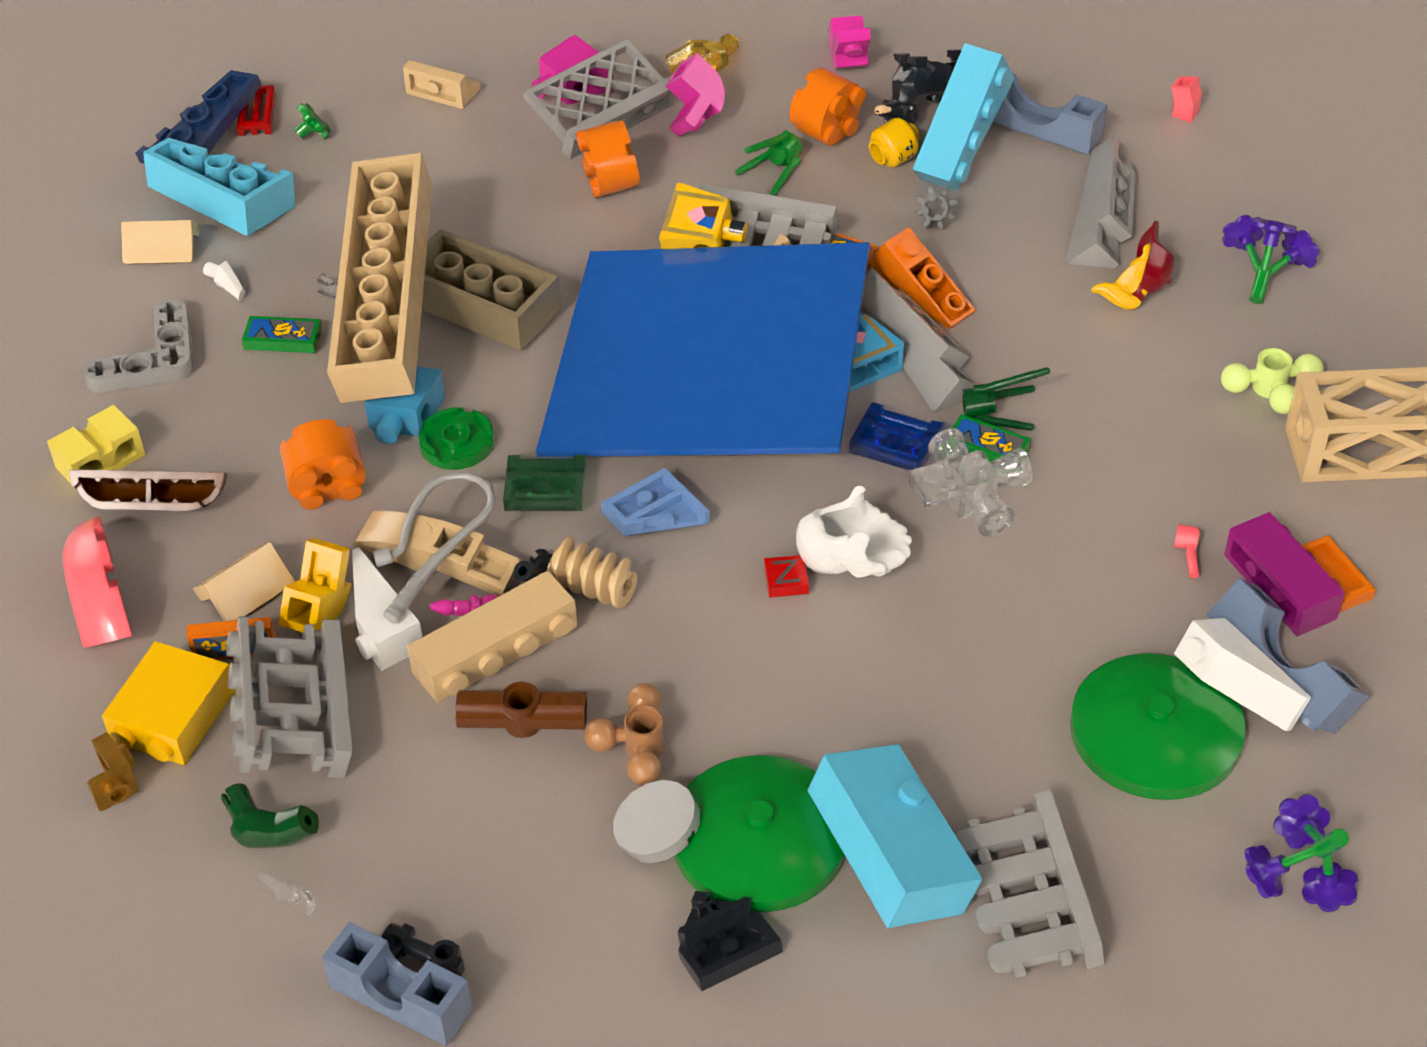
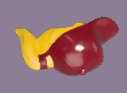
[1091,221,1175,310]

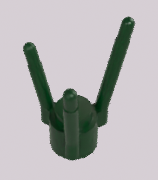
[962,367,1050,431]

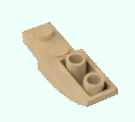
[355,511,520,596]

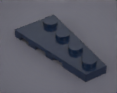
[135,70,262,164]

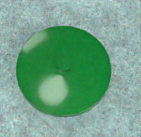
[1070,653,1246,800]
[674,755,846,912]

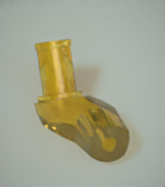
[665,33,739,74]

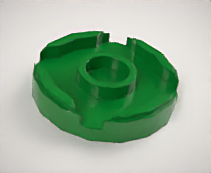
[417,407,495,470]

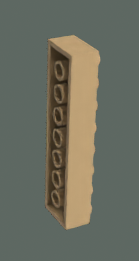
[327,153,432,403]

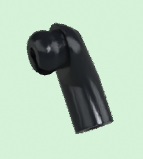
[514,549,553,583]

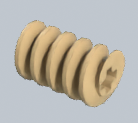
[547,537,638,610]

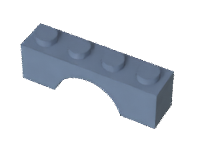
[993,73,1107,155]
[1206,578,1370,734]

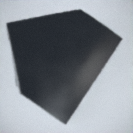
[678,891,783,991]

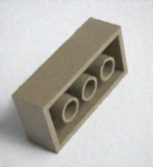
[422,229,562,351]

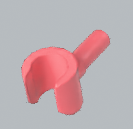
[1174,524,1200,578]

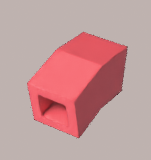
[1171,76,1202,123]

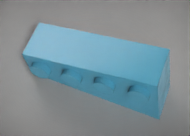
[913,43,1015,191]
[143,138,295,236]

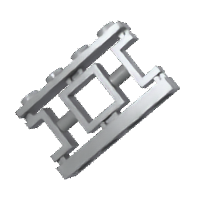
[226,616,353,778]

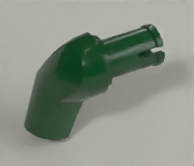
[221,783,319,848]

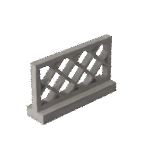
[523,38,675,160]

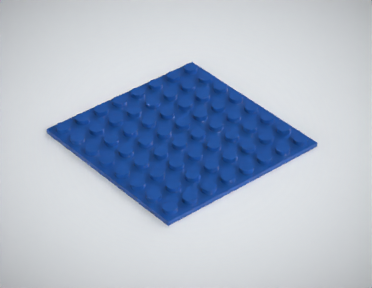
[536,242,870,457]

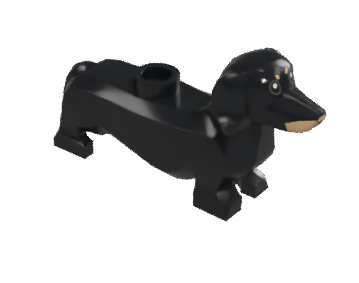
[875,49,962,124]

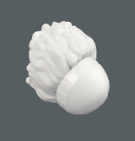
[796,486,912,578]

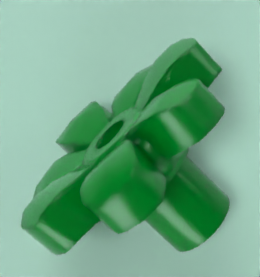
[294,102,331,140]

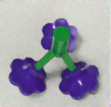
[1222,215,1320,304]
[1244,794,1358,912]

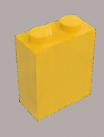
[102,641,235,766]

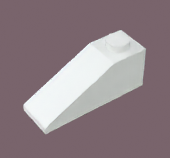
[352,547,422,671]
[1174,618,1312,731]

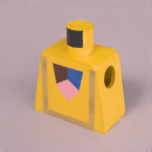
[659,183,748,249]

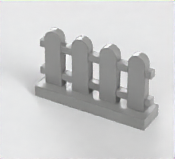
[699,184,838,247]
[955,790,1105,978]

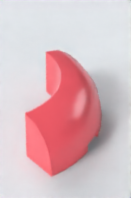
[62,516,132,648]

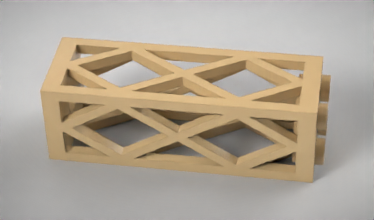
[1285,367,1427,482]

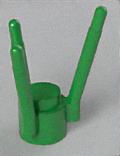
[735,130,802,196]

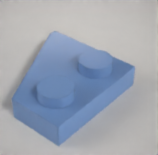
[601,468,710,536]

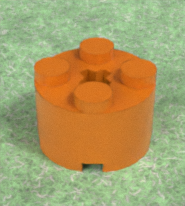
[789,67,866,146]
[575,120,640,198]
[280,419,366,510]

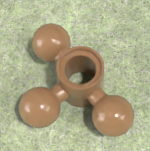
[584,683,664,786]

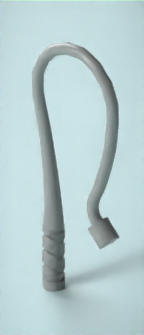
[373,472,496,623]

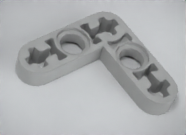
[82,298,193,393]

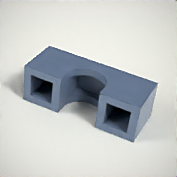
[322,922,473,1047]

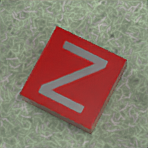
[764,555,809,598]

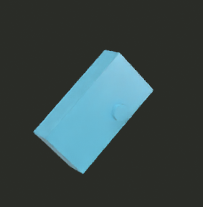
[807,744,982,928]

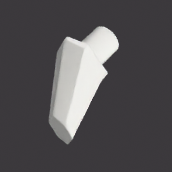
[203,261,246,302]

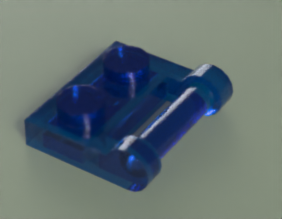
[849,402,945,474]

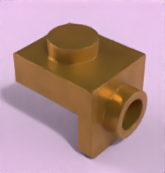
[87,732,139,811]

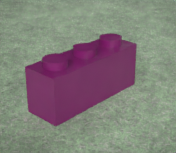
[1224,512,1345,637]

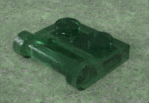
[503,454,586,511]

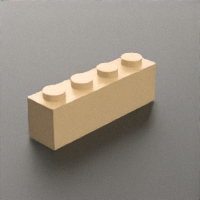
[407,570,577,704]

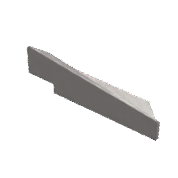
[1065,135,1135,268]
[862,269,977,412]

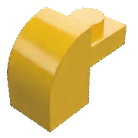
[278,538,351,633]

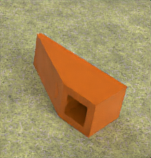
[868,227,976,329]

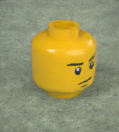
[868,118,920,168]

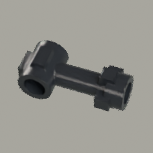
[381,923,465,976]

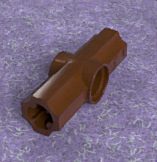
[455,681,587,738]

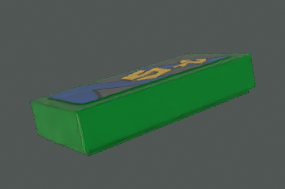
[241,316,322,353]
[944,414,1031,472]

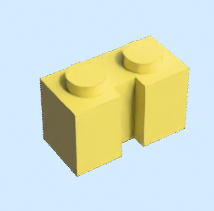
[47,405,145,483]

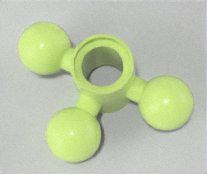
[1221,348,1324,414]

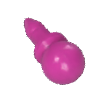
[429,594,499,616]

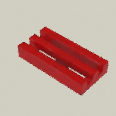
[237,85,276,136]

